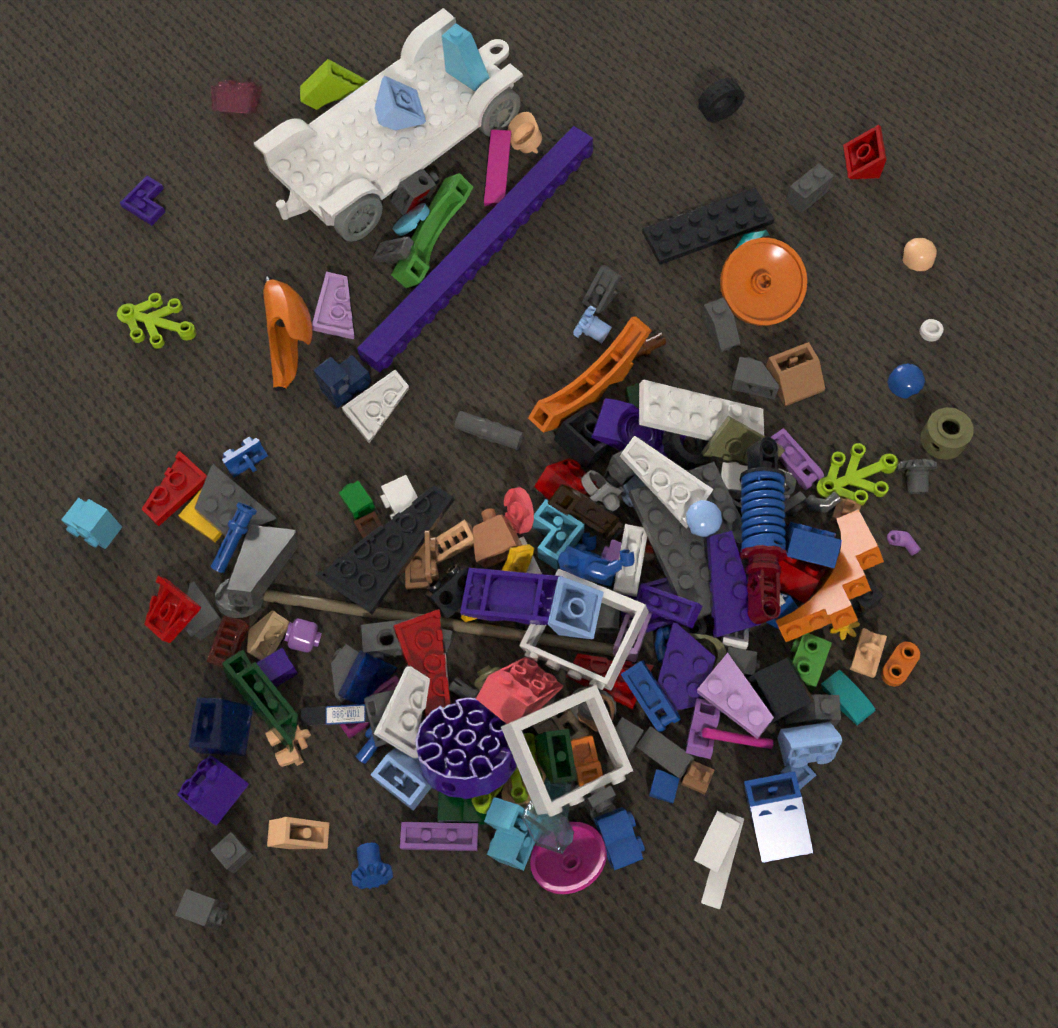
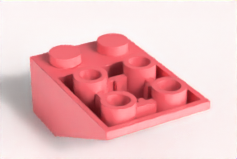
[476,657,563,724]

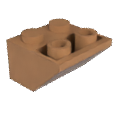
[766,342,825,406]

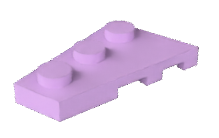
[312,272,354,339]
[697,653,774,739]

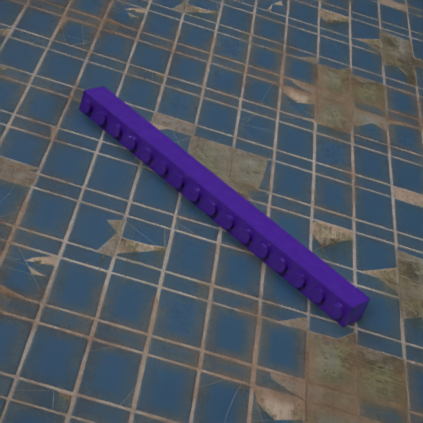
[357,126,593,373]

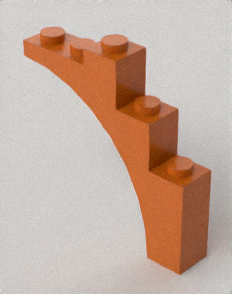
[528,316,652,433]
[776,510,884,642]

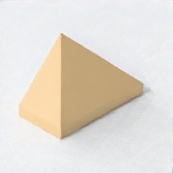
[247,611,291,661]

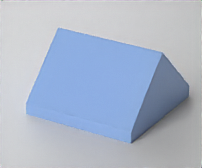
[548,576,604,639]

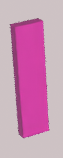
[484,130,512,207]

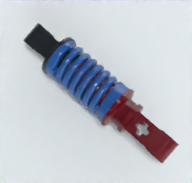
[740,437,787,624]

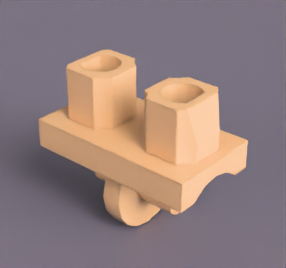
[850,628,887,678]
[265,725,311,767]

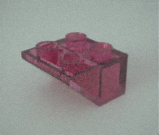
[211,80,262,114]

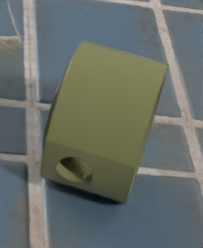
[920,407,974,460]

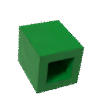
[339,481,376,521]

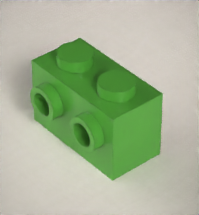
[791,633,832,693]

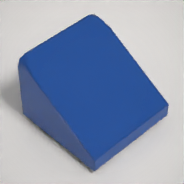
[649,769,680,803]

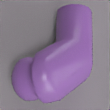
[887,530,921,556]

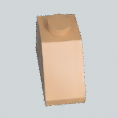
[267,817,329,849]

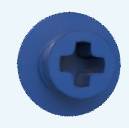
[351,843,393,890]

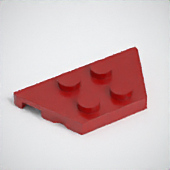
[144,575,201,643]

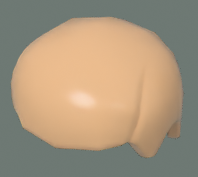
[903,238,937,271]

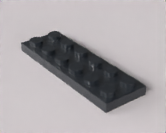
[642,188,774,265]

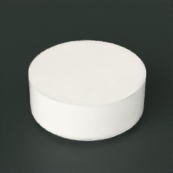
[920,319,943,341]

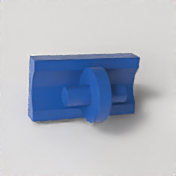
[222,437,268,478]

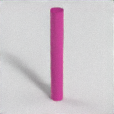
[702,728,773,749]

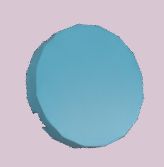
[393,203,430,236]

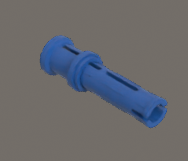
[210,502,257,573]

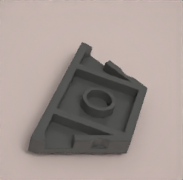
[195,464,277,536]

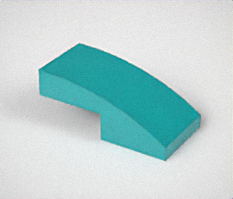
[821,670,875,725]

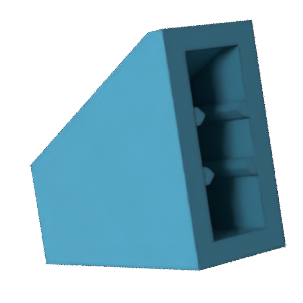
[442,23,489,92]

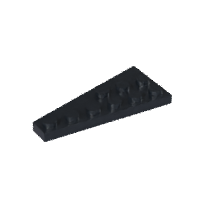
[315,485,455,615]

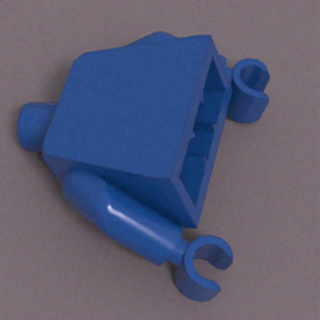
[558,532,635,586]

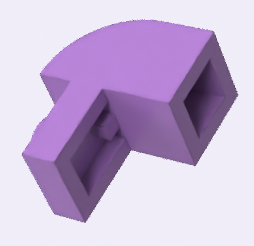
[686,698,720,759]

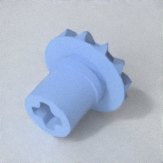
[573,306,612,344]

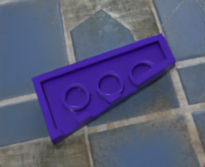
[706,531,761,638]

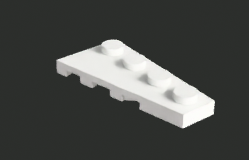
[620,436,714,528]

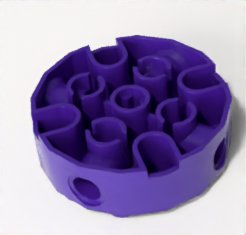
[415,698,517,799]

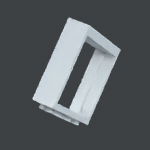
[519,569,649,691]
[501,685,633,817]

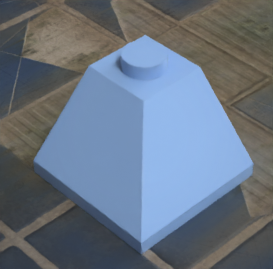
[374,76,426,130]

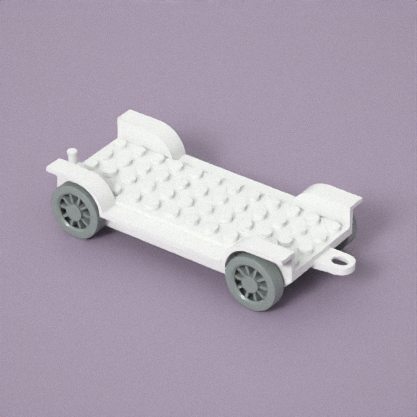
[254,8,523,242]

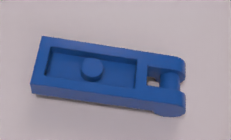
[621,660,681,732]

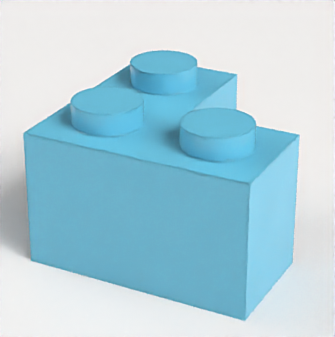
[62,498,122,549]
[533,500,584,570]
[484,797,543,871]

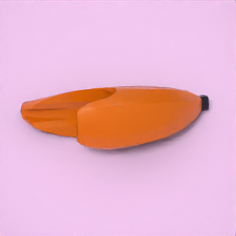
[263,277,313,391]

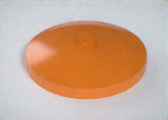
[720,238,807,326]

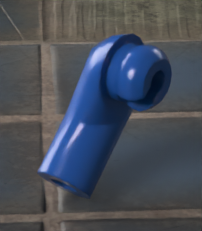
[654,626,671,663]
[356,727,378,764]

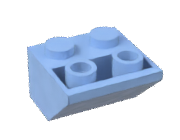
[778,722,842,768]
[371,747,432,811]

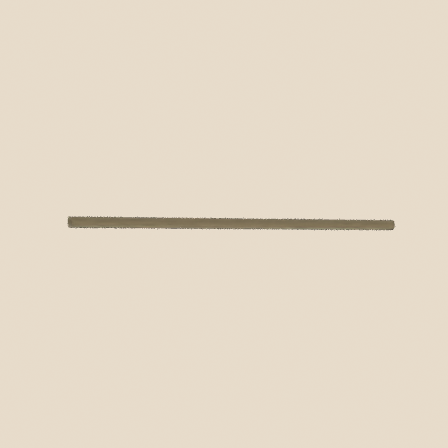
[264,590,614,656]

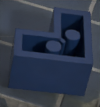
[313,355,371,408]

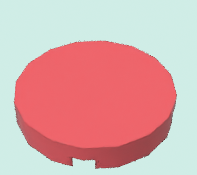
[504,487,534,534]

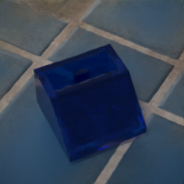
[189,697,253,756]

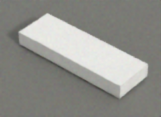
[613,524,647,597]

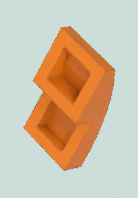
[571,735,606,787]

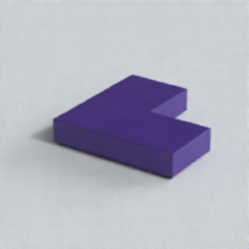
[120,176,165,226]

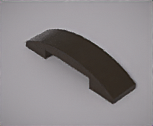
[548,484,629,543]

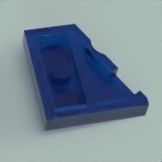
[338,650,397,705]

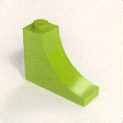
[300,59,368,110]

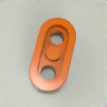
[881,642,920,687]

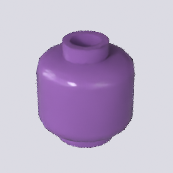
[284,619,322,653]

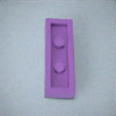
[400,822,479,851]

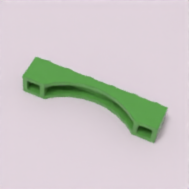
[391,173,473,288]

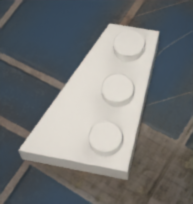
[342,370,409,443]
[374,666,430,758]

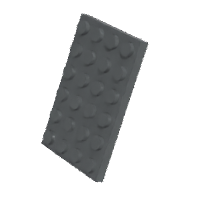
[628,462,755,619]

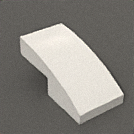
[694,811,741,873]

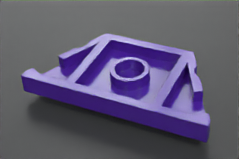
[656,622,716,714]

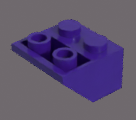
[177,755,249,826]

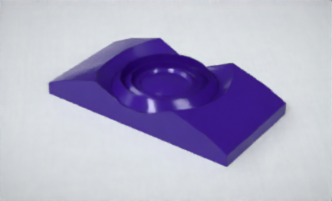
[591,398,686,457]
[460,568,563,625]

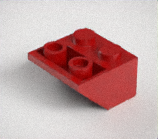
[534,458,599,515]
[779,556,827,603]

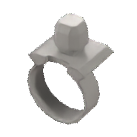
[581,470,624,511]

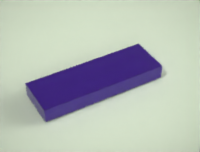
[634,583,703,628]

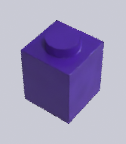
[257,648,298,687]

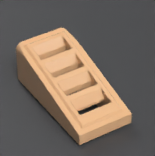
[434,520,474,564]

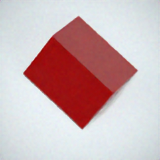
[843,125,887,179]

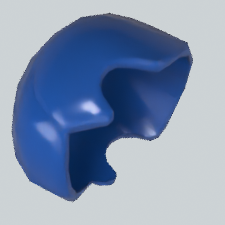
[887,363,925,399]

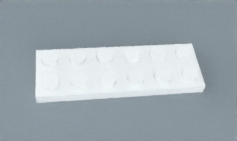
[639,380,764,441]

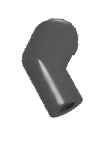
[805,491,842,513]

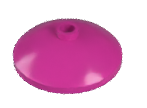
[530,822,607,894]

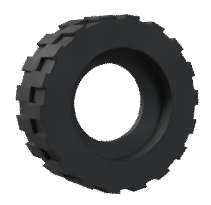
[698,77,745,123]
[662,431,710,470]

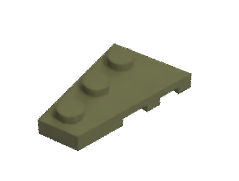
[702,416,785,464]

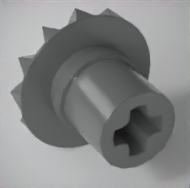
[898,459,937,494]

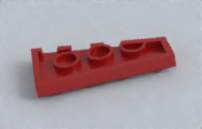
[393,609,450,717]

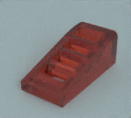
[207,615,249,668]

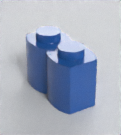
[594,807,645,870]

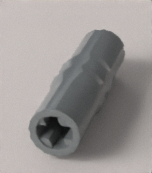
[454,411,524,450]

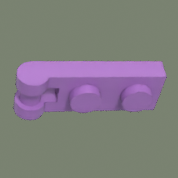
[771,428,824,490]

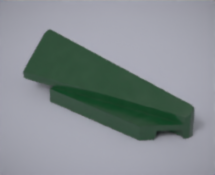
[222,650,299,753]

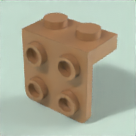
[405,530,439,590]

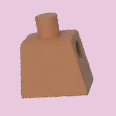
[472,509,523,568]

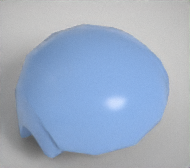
[686,500,722,537]

